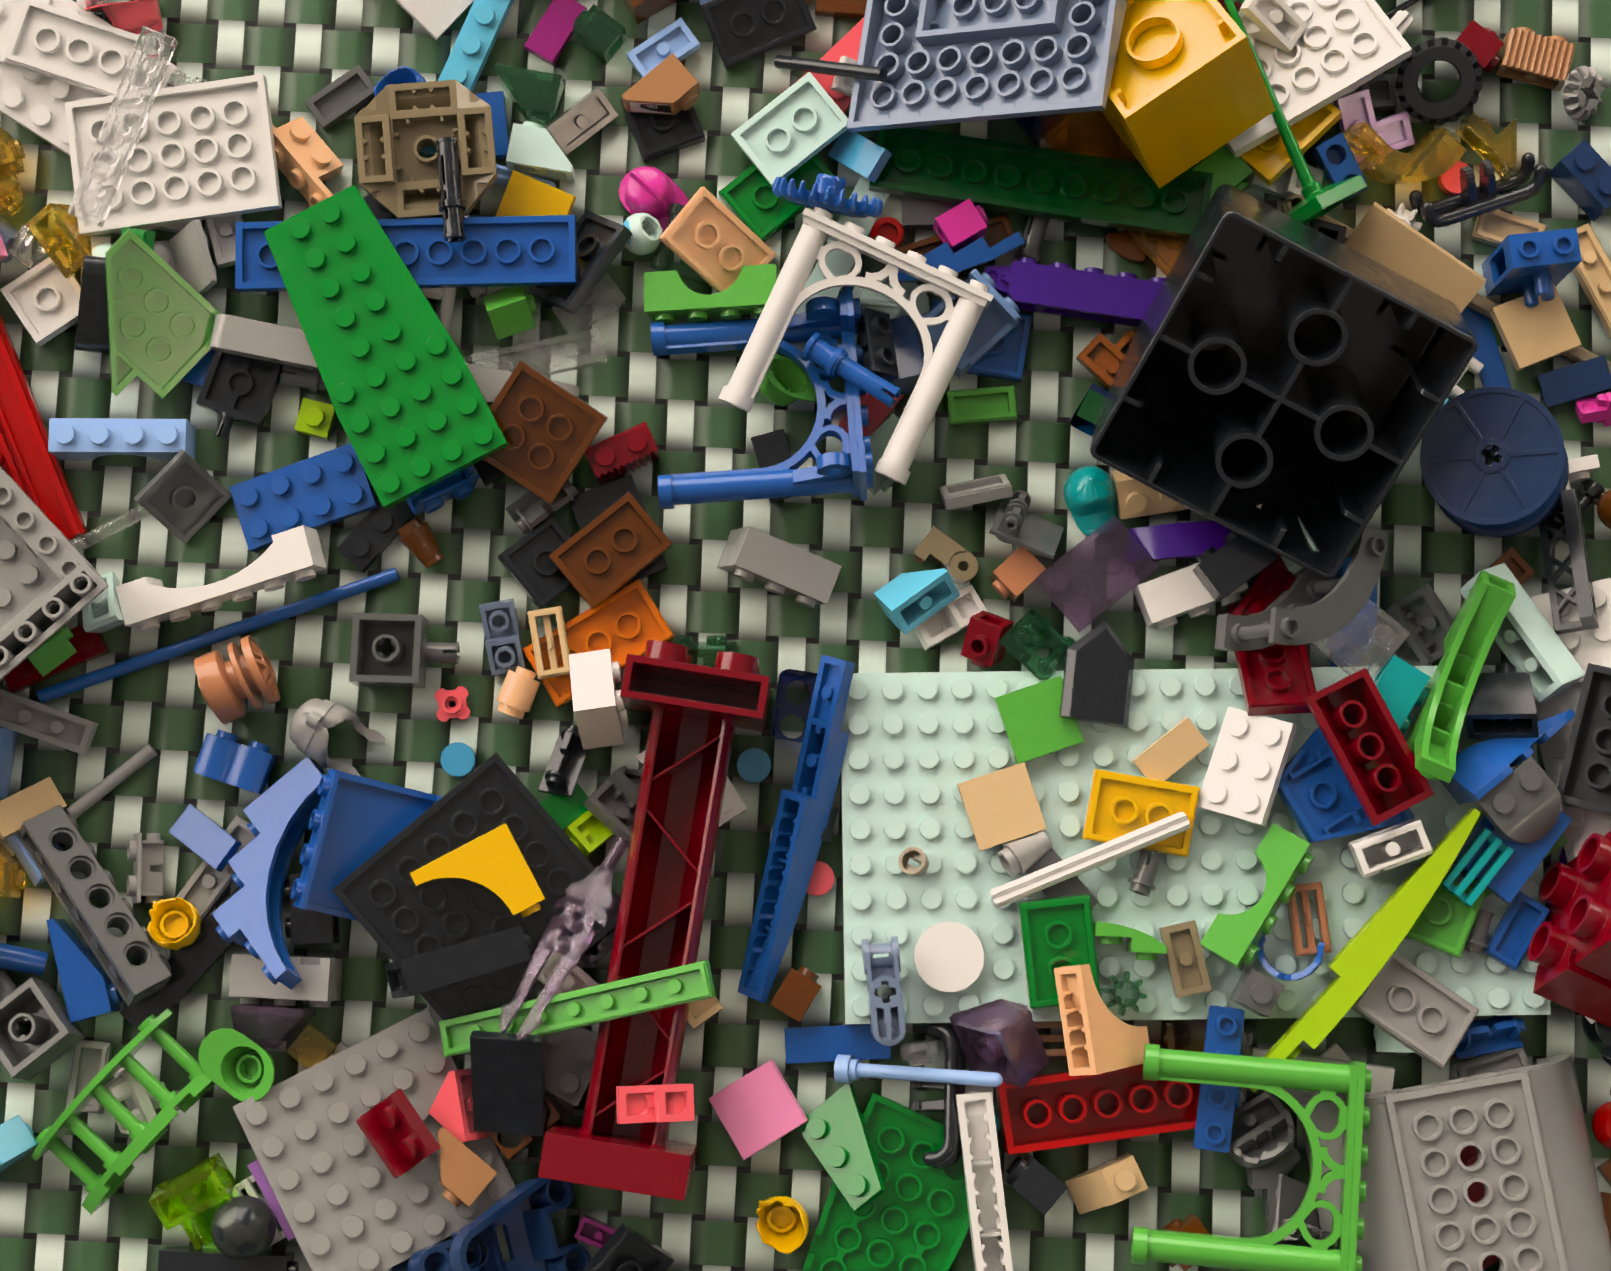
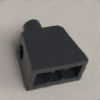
[1466,662,1539,739]

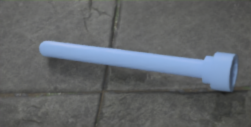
[834,1054,1003,1087]

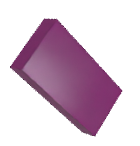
[524,0,587,66]

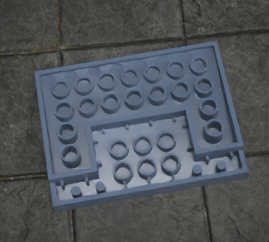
[847,0,1128,132]

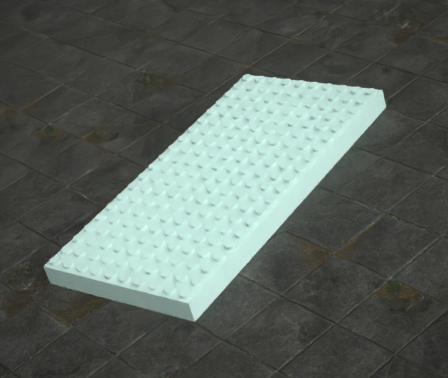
[841,665,1551,1024]

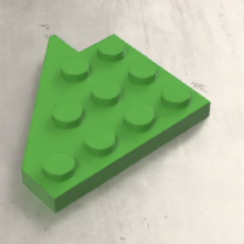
[105,229,221,399]

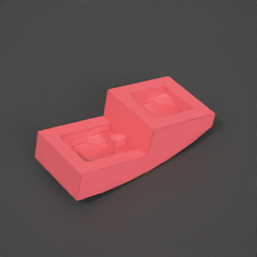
[616,1083,695,1124]

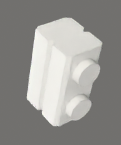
[1348,818,1433,878]

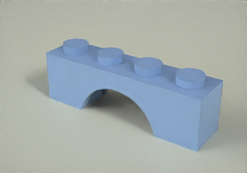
[48,418,196,461]

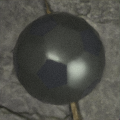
[211,1196,276,1261]

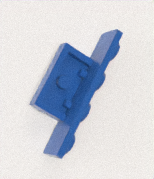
[1193,1005,1245,1153]

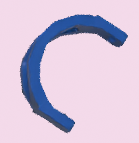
[1257,934,1325,981]

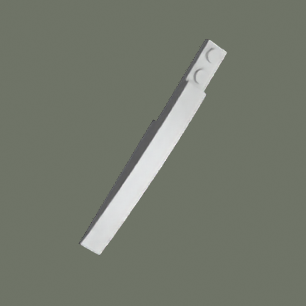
[956,1091,1013,1271]

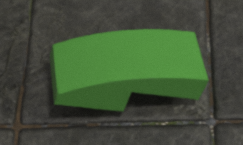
[1093,922,1167,961]

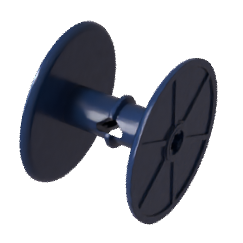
[1420,386,1569,538]

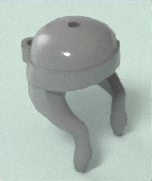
[289,698,385,776]

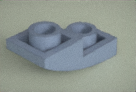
[479,598,526,676]

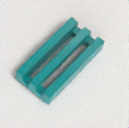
[1440,828,1514,906]

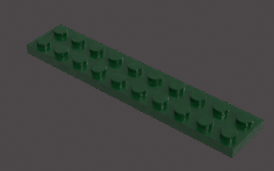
[869,127,1213,239]

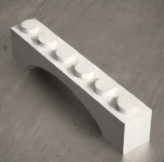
[115,525,327,632]

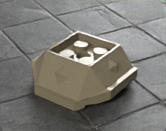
[354,79,497,219]

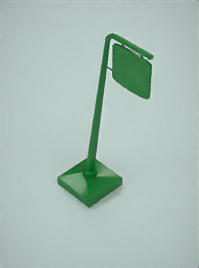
[1224,0,1367,224]

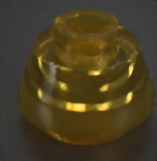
[0,173,25,217]

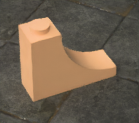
[1054,964,1150,1076]

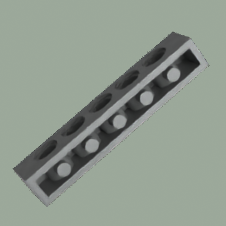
[18,805,172,1007]

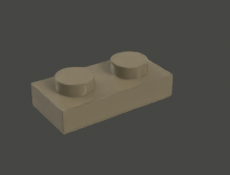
[1159,920,1212,998]

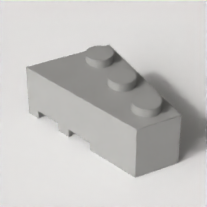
[717,526,842,608]
[229,954,344,1007]

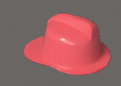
[84,0,163,37]

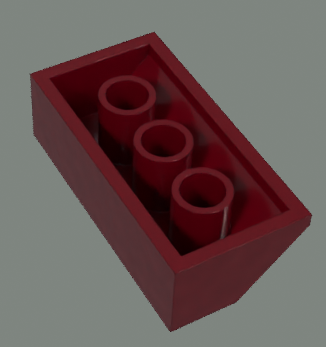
[1304,668,1434,826]

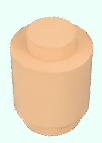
[497,666,541,719]

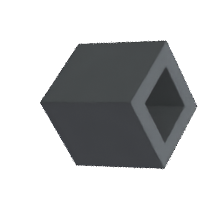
[1229,968,1285,1018]

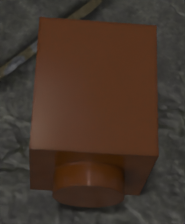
[770,965,821,1023]

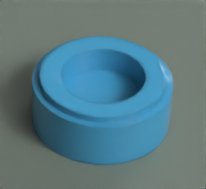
[441,742,477,777]
[737,748,771,783]

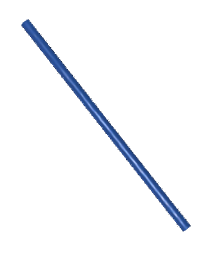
[37,568,400,703]

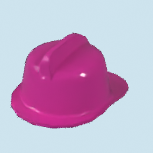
[618,166,689,233]

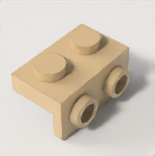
[1111,470,1187,520]

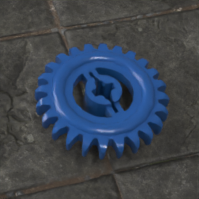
[772,173,883,218]

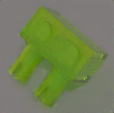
[149,1153,236,1250]

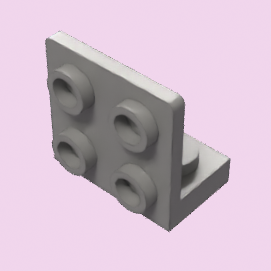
[154,220,217,295]

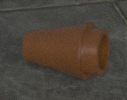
[397,516,444,569]

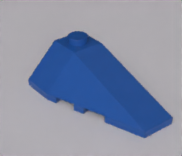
[1438,709,1575,805]

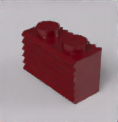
[585,422,660,485]

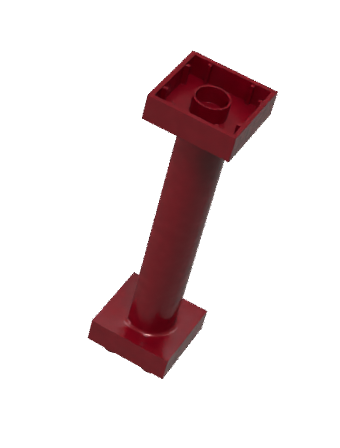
[538,640,771,1201]

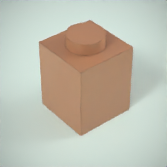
[990,546,1046,601]

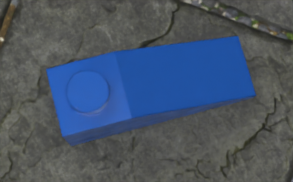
[46,918,123,1023]

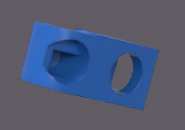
[1310,132,1367,201]

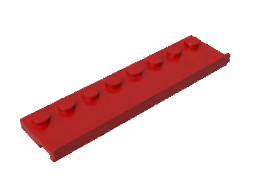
[0,314,88,540]

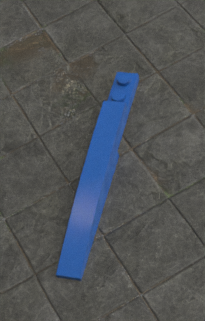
[737,655,855,1002]

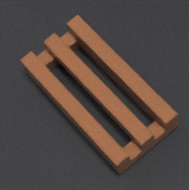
[1287,882,1332,957]

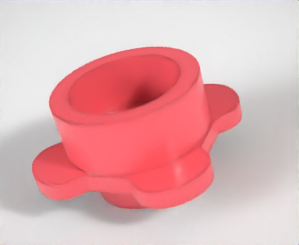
[434,686,471,722]

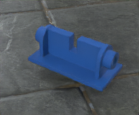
[1454,1015,1525,1060]

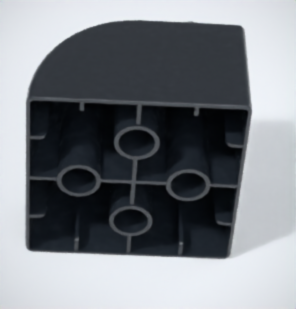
[1090,184,1478,579]

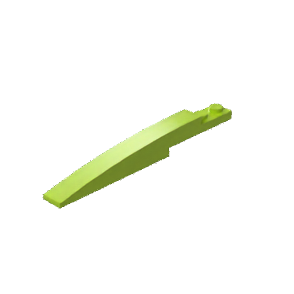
[1250,808,1481,1093]

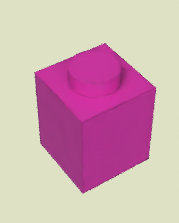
[933,198,988,253]

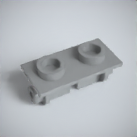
[126,833,164,904]

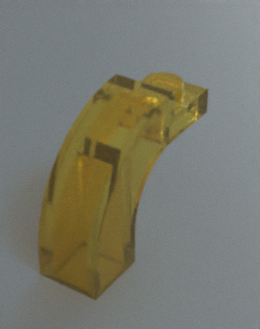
[1343,122,1467,185]

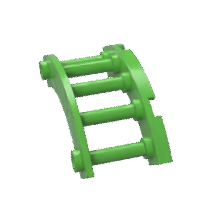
[31,1008,215,1215]

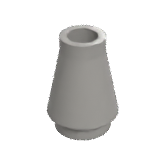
[998,831,1053,877]

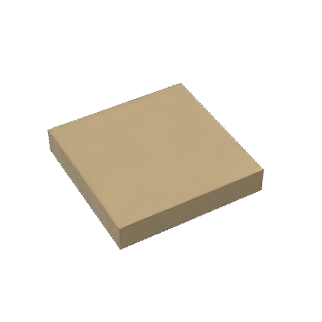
[1489,284,1582,372]
[957,762,1047,851]

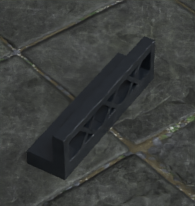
[1539,489,1599,635]

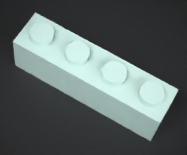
[1459,563,1585,703]

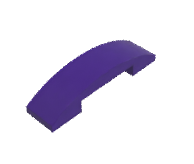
[1123,521,1233,564]

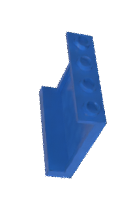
[291,769,443,921]

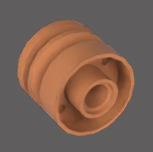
[194,635,280,725]

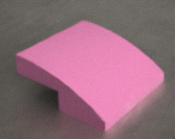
[708,1059,809,1160]

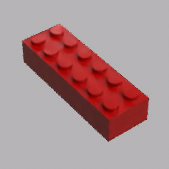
[995,1064,1200,1155]

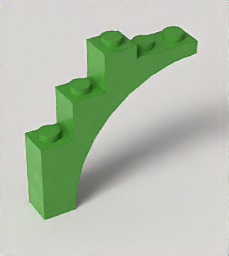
[1407,570,1516,783]

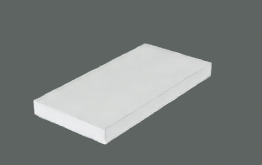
[3,0,157,96]

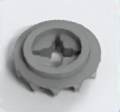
[1562,66,1605,120]

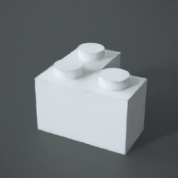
[569,649,629,750]

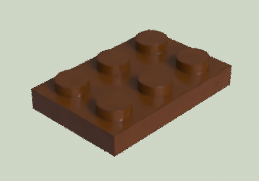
[549,492,672,610]

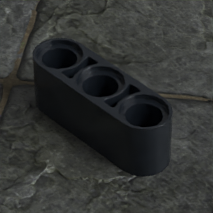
[75,255,110,354]

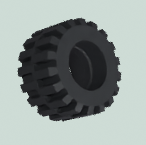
[1395,37,1483,125]

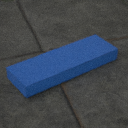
[784,1024,891,1064]

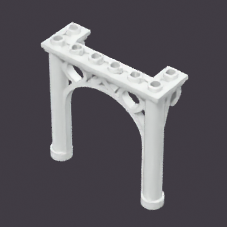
[718,207,994,485]

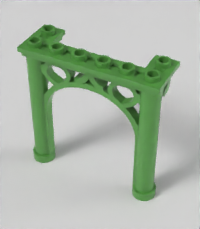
[1131,1043,1372,1271]

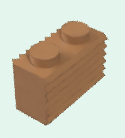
[1494,27,1576,92]

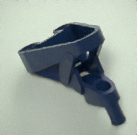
[392,1177,591,1271]

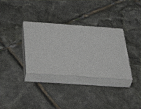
[1351,952,1479,1070]

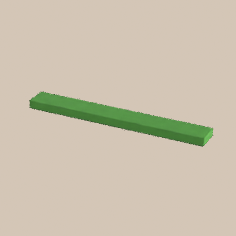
[439,960,716,1057]

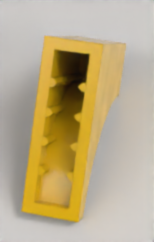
[410,823,545,918]

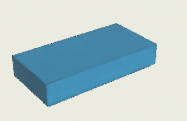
[828,129,892,183]

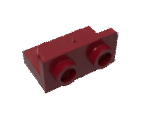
[356,1088,441,1179]

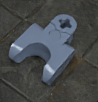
[862,936,906,1046]

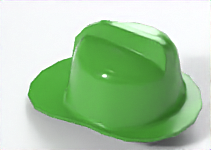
[758,354,823,407]
[199,1028,275,1102]

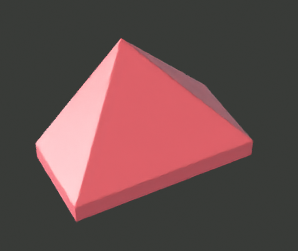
[428,1068,489,1142]

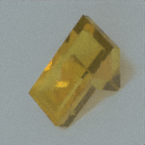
[1456,112,1517,178]

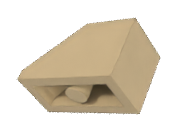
[1065,1152,1148,1214]

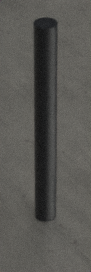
[774,55,887,82]

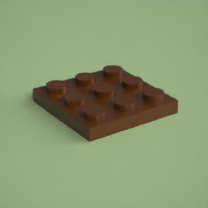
[483,360,608,504]

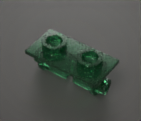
[671,635,734,668]

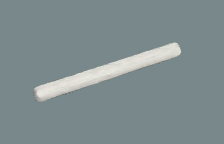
[990,812,1190,907]

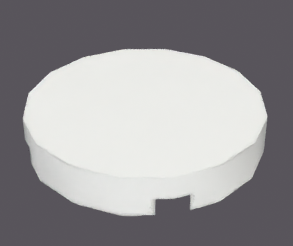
[914,922,984,993]

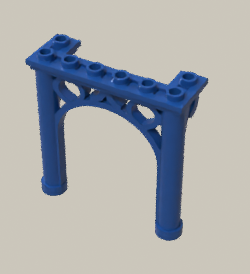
[651,286,874,510]

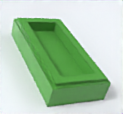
[946,385,1017,426]

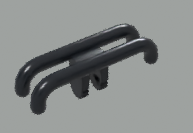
[1409,152,1548,228]
[911,1023,965,1169]

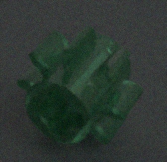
[1101,971,1147,1016]

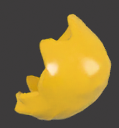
[147,897,201,950]
[756,1196,809,1254]

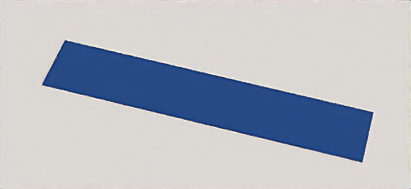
[1461,307,1511,388]

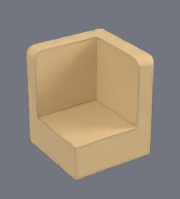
[687,997,724,1029]

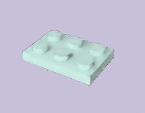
[731,72,848,187]

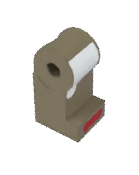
[911,526,978,584]

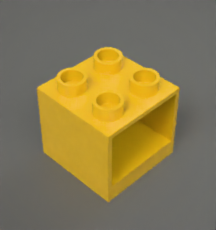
[1100,0,1276,189]

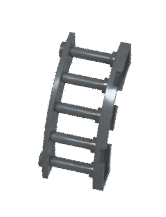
[1214,526,1389,652]

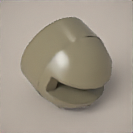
[899,847,929,877]

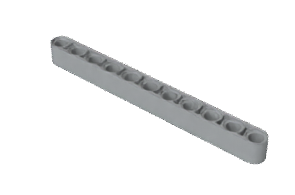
[209,314,580,406]

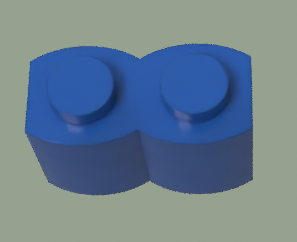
[193,729,277,795]

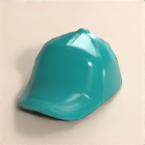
[1063,466,1118,537]

